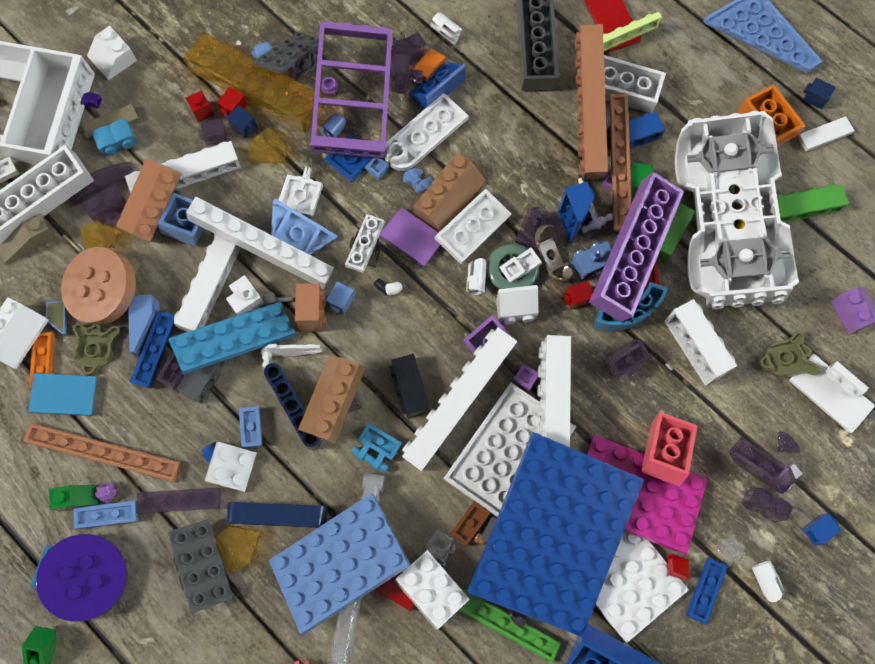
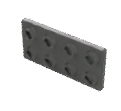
[253,32,325,82]
[168,519,233,613]

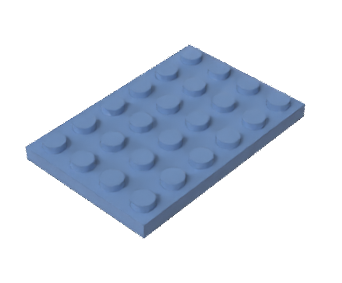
[269,493,411,635]

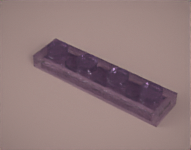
[137,488,221,514]

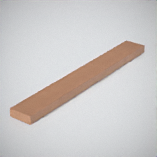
[609,94,632,231]
[23,423,182,483]

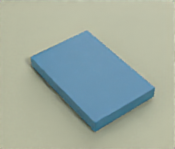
[28,373,97,416]

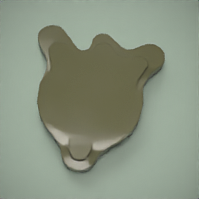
[72,323,122,376]
[759,331,820,378]

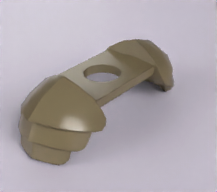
[535,225,574,282]

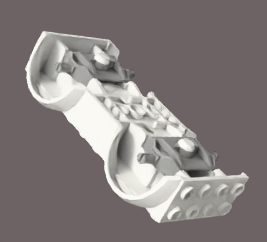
[675,111,799,309]

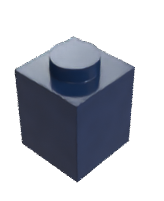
[802,78,835,109]
[226,105,257,138]

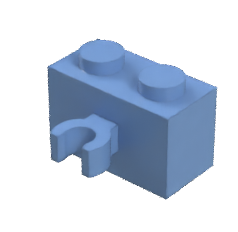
[571,241,612,281]

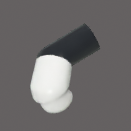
[374,278,402,296]

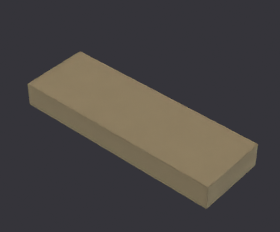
[82,104,140,141]

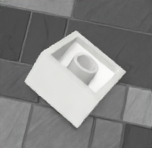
[87,26,137,81]
[496,285,539,325]

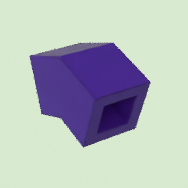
[80,92,102,109]

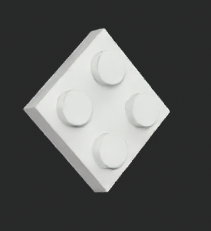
[205,442,256,492]

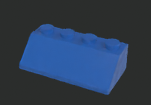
[565,624,660,664]

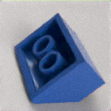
[558,182,595,244]

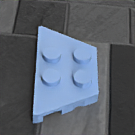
[271,199,337,255]

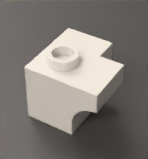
[226,275,264,315]

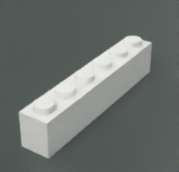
[125,141,241,193]
[174,234,241,332]

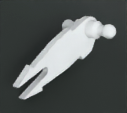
[578,178,613,233]
[261,344,322,368]

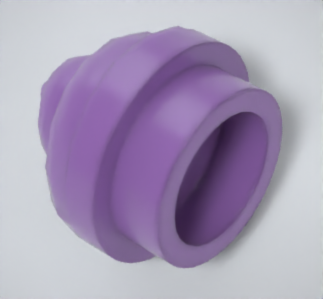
[95,483,117,504]

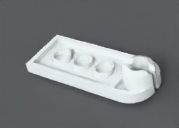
[384,93,469,171]

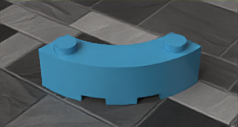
[593,282,668,331]

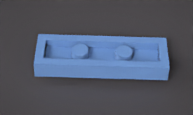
[74,501,138,529]

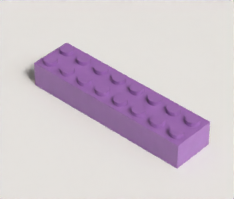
[589,172,684,322]

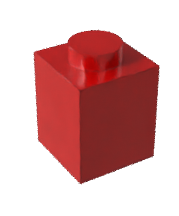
[217,87,247,117]
[185,90,214,123]
[563,281,593,310]

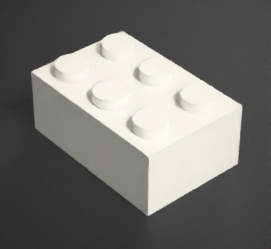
[395,550,470,630]

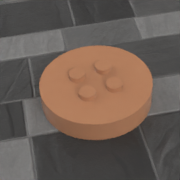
[61,247,136,325]

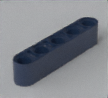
[264,363,322,450]
[226,502,327,528]

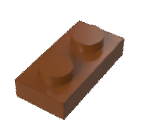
[450,500,490,546]

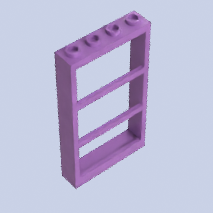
[311,21,393,158]

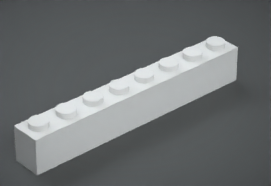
[186,197,334,289]
[402,327,517,471]

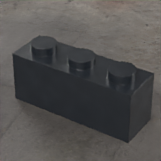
[389,353,430,419]

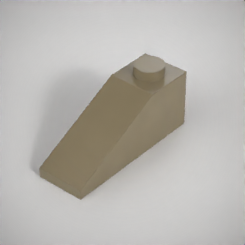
[0,214,57,264]

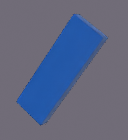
[685,557,728,625]

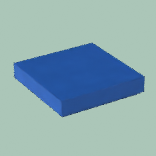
[324,134,373,183]

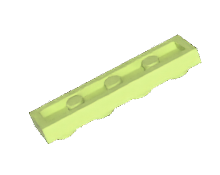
[603,12,662,51]

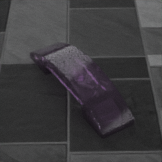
[67,162,136,208]

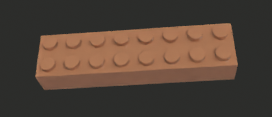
[574,24,608,180]

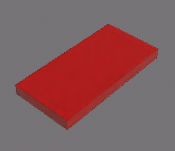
[584,0,641,52]

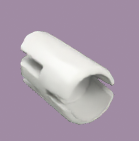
[431,12,463,44]
[466,258,486,295]
[752,561,784,602]

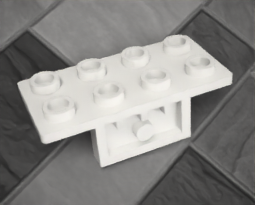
[789,354,875,433]

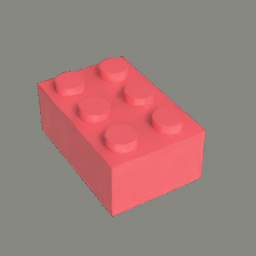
[641,412,698,486]

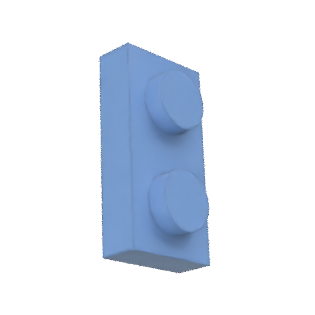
[239,406,263,449]

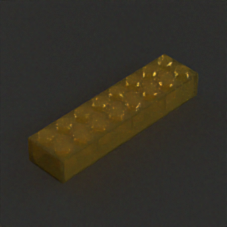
[183,32,324,133]

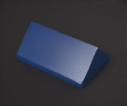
[408,62,465,109]

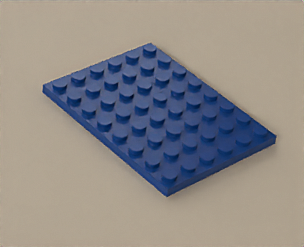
[468,432,644,637]

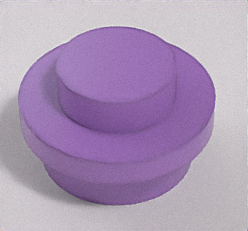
[321,77,338,95]

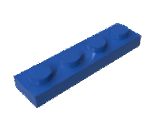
[130,311,175,389]

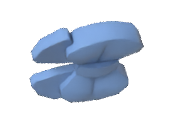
[403,168,433,194]

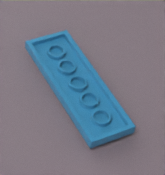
[169,302,295,375]

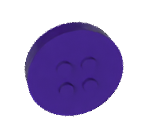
[36,534,128,622]

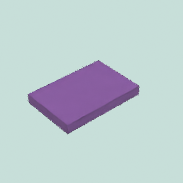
[380,207,441,268]

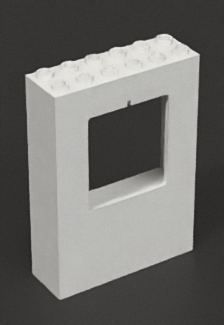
[0,41,95,165]

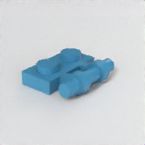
[351,423,402,473]

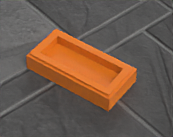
[412,49,446,82]

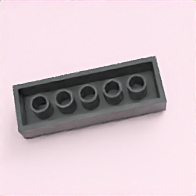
[516,0,559,91]

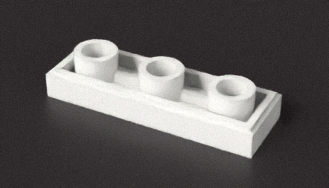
[345,214,385,273]

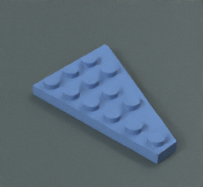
[703,0,823,73]

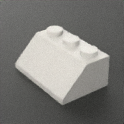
[0,297,49,369]

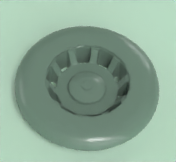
[487,244,539,289]

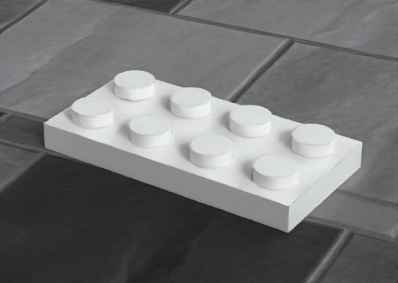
[434,189,512,264]

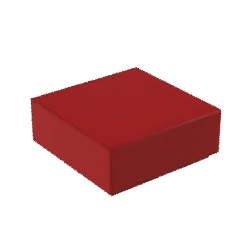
[667,554,690,581]

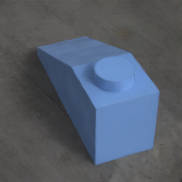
[128,294,160,357]

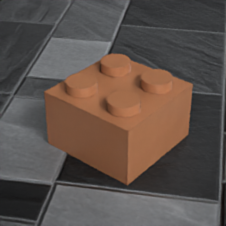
[295,283,327,332]

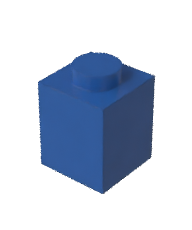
[801,513,841,546]

